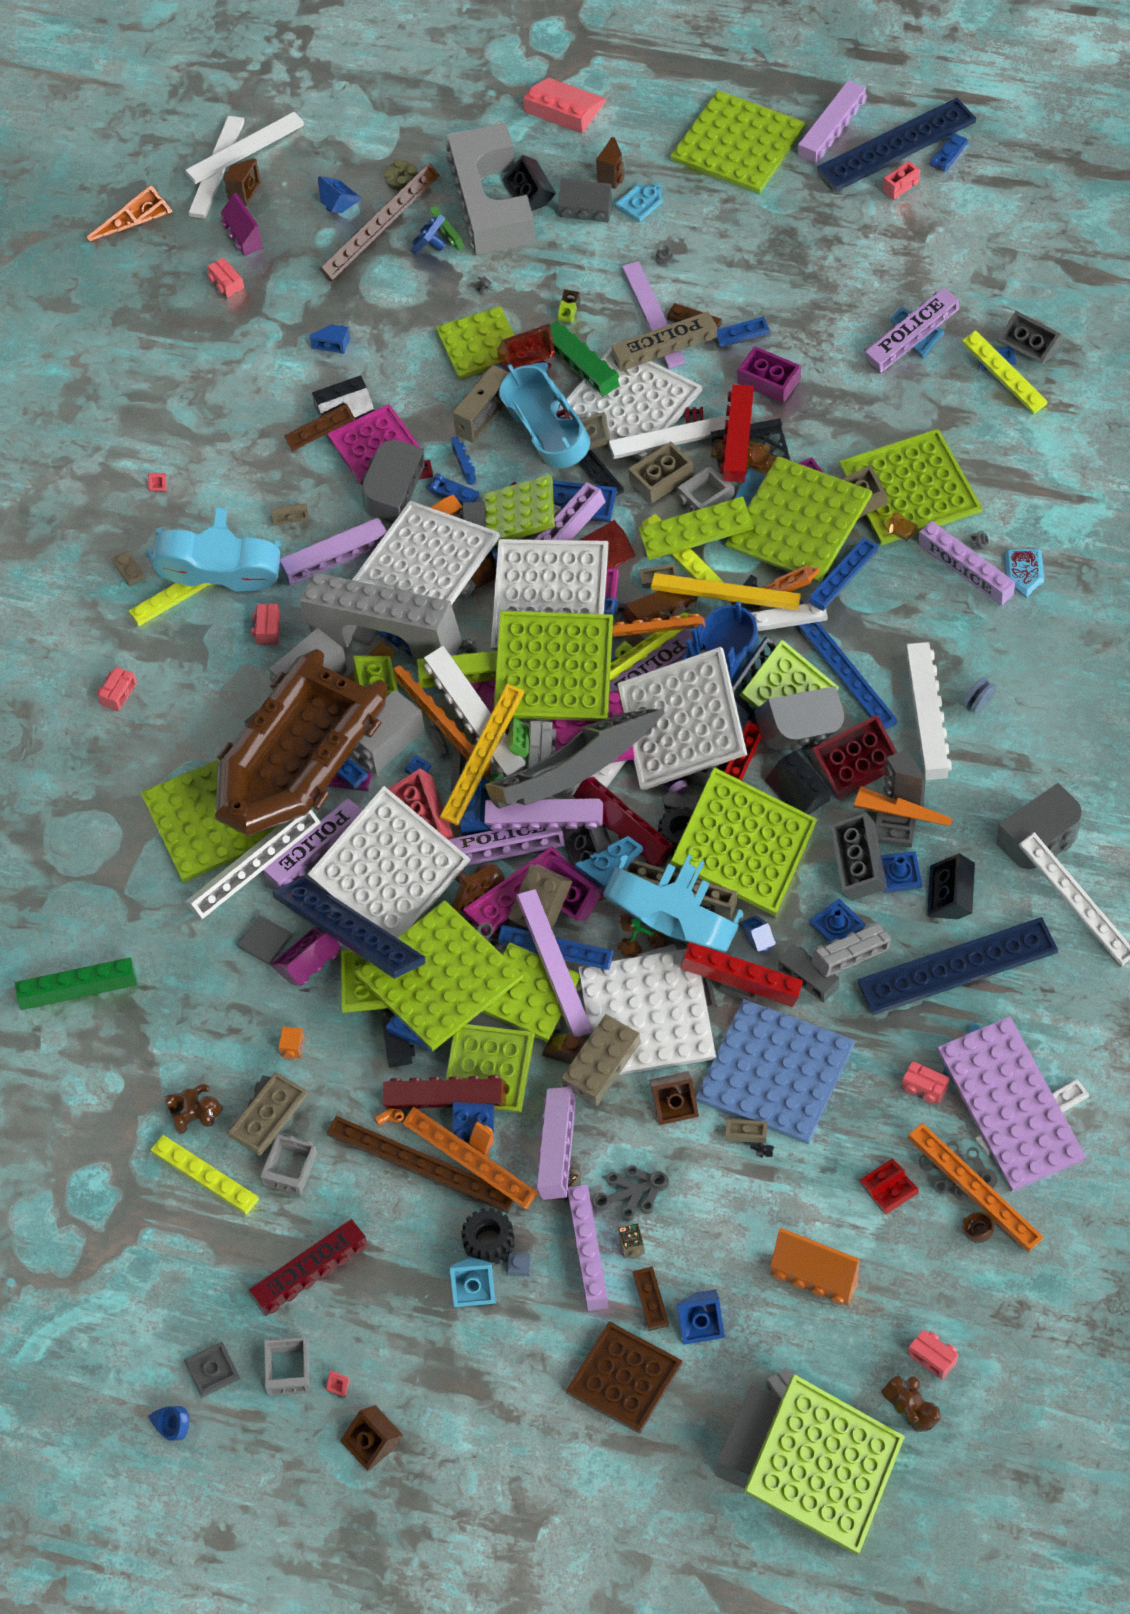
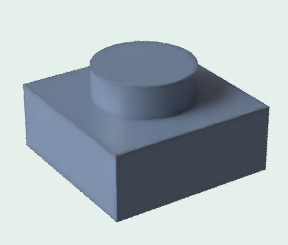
[508,1253,530,1276]

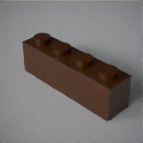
[623,591,698,624]

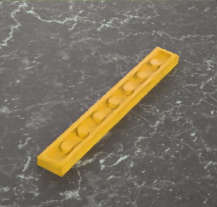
[651,573,801,611]
[440,683,524,826]

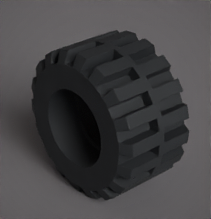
[658,807,694,857]
[461,1208,515,1265]

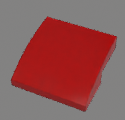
[859,1158,919,1214]

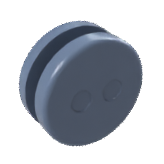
[963,677,997,714]

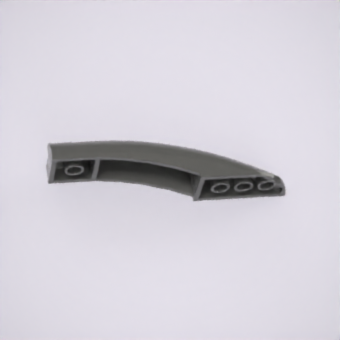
[486,709,665,809]

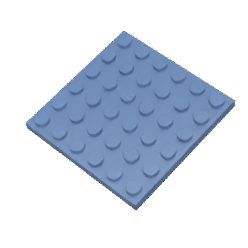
[696,999,855,1144]

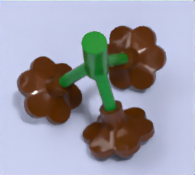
[617,912,669,957]

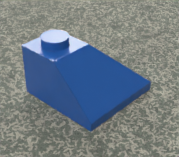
[318,176,362,213]
[677,1289,725,1345]

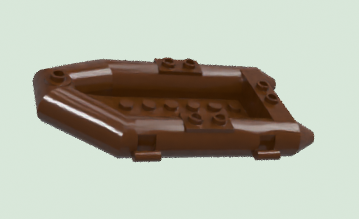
[215,649,388,836]

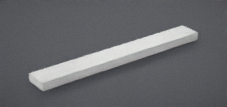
[185,112,304,184]
[189,116,244,219]
[608,415,729,459]
[1018,832,1130,967]

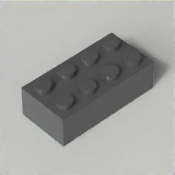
[830,812,887,901]

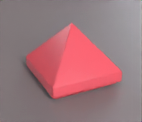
[148,473,167,491]
[326,1370,350,1397]

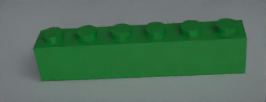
[540,321,620,397]
[14,957,138,1010]

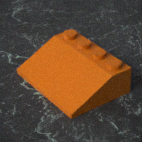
[770,1227,859,1306]

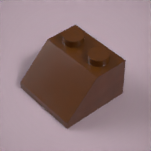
[596,137,624,189]
[223,158,261,206]
[649,1071,699,1125]
[340,1405,403,1471]

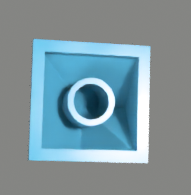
[450,1257,496,1307]

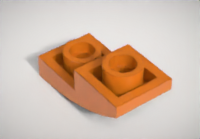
[430,495,463,516]
[469,1122,494,1158]

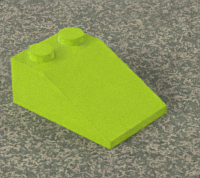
[353,656,398,697]

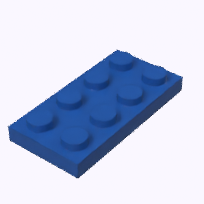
[553,480,617,523]

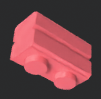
[883,161,920,200]
[207,257,244,298]
[252,604,280,645]
[97,667,137,711]
[902,1061,950,1104]
[908,1330,959,1380]

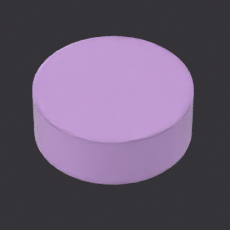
[669,780,689,796]

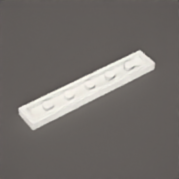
[975,1079,1089,1156]

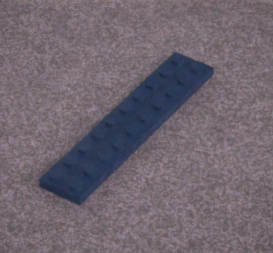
[817,98,976,192]
[272,877,426,979]
[857,917,1058,1016]

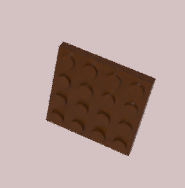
[566,1321,683,1434]

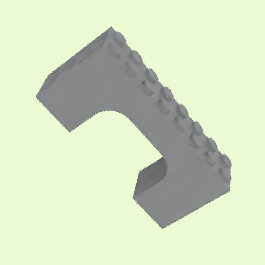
[445,122,536,255]
[300,572,462,664]
[269,628,425,774]

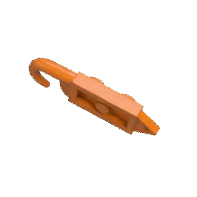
[761,565,821,592]

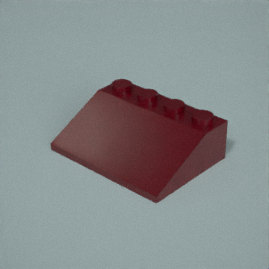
[806,715,897,800]

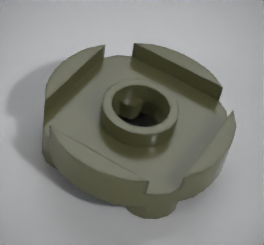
[384,159,418,190]

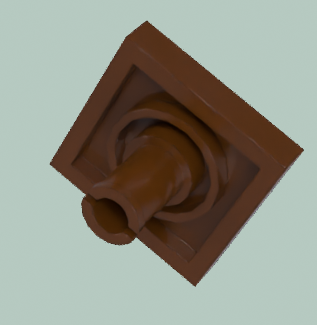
[452,867,495,912]

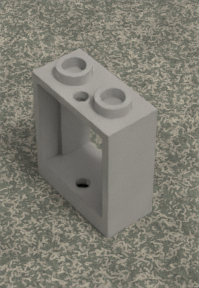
[677,465,734,512]
[260,1134,318,1196]
[264,1335,311,1396]

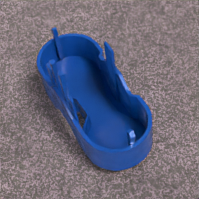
[682,601,759,685]

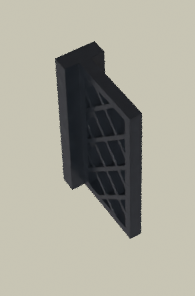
[710,418,790,473]
[732,637,776,723]

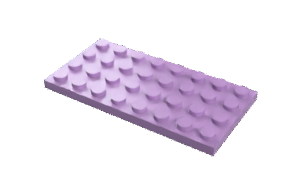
[937,1016,1086,1192]

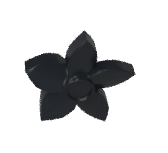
[750,1143,774,1158]

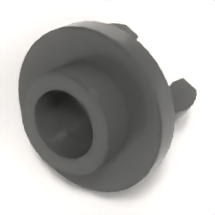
[656,246,673,264]
[473,276,493,295]
[969,530,989,549]
[459,638,477,654]

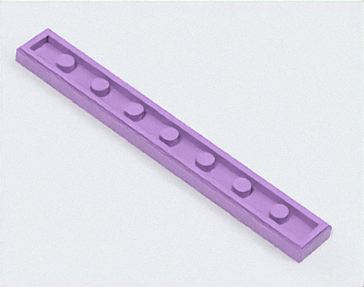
[623,261,685,369]
[516,889,593,1038]

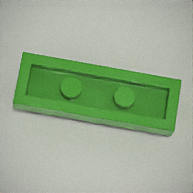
[430,206,464,250]
[509,717,529,758]

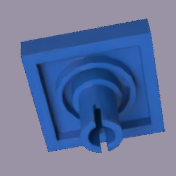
[410,214,447,254]
[881,851,922,893]
[810,899,866,944]
[453,1102,494,1143]

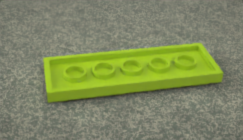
[638,496,754,560]

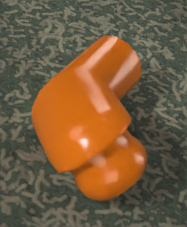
[374,1108,404,1126]

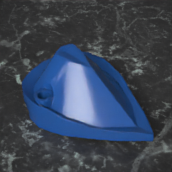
[148,1406,189,1441]

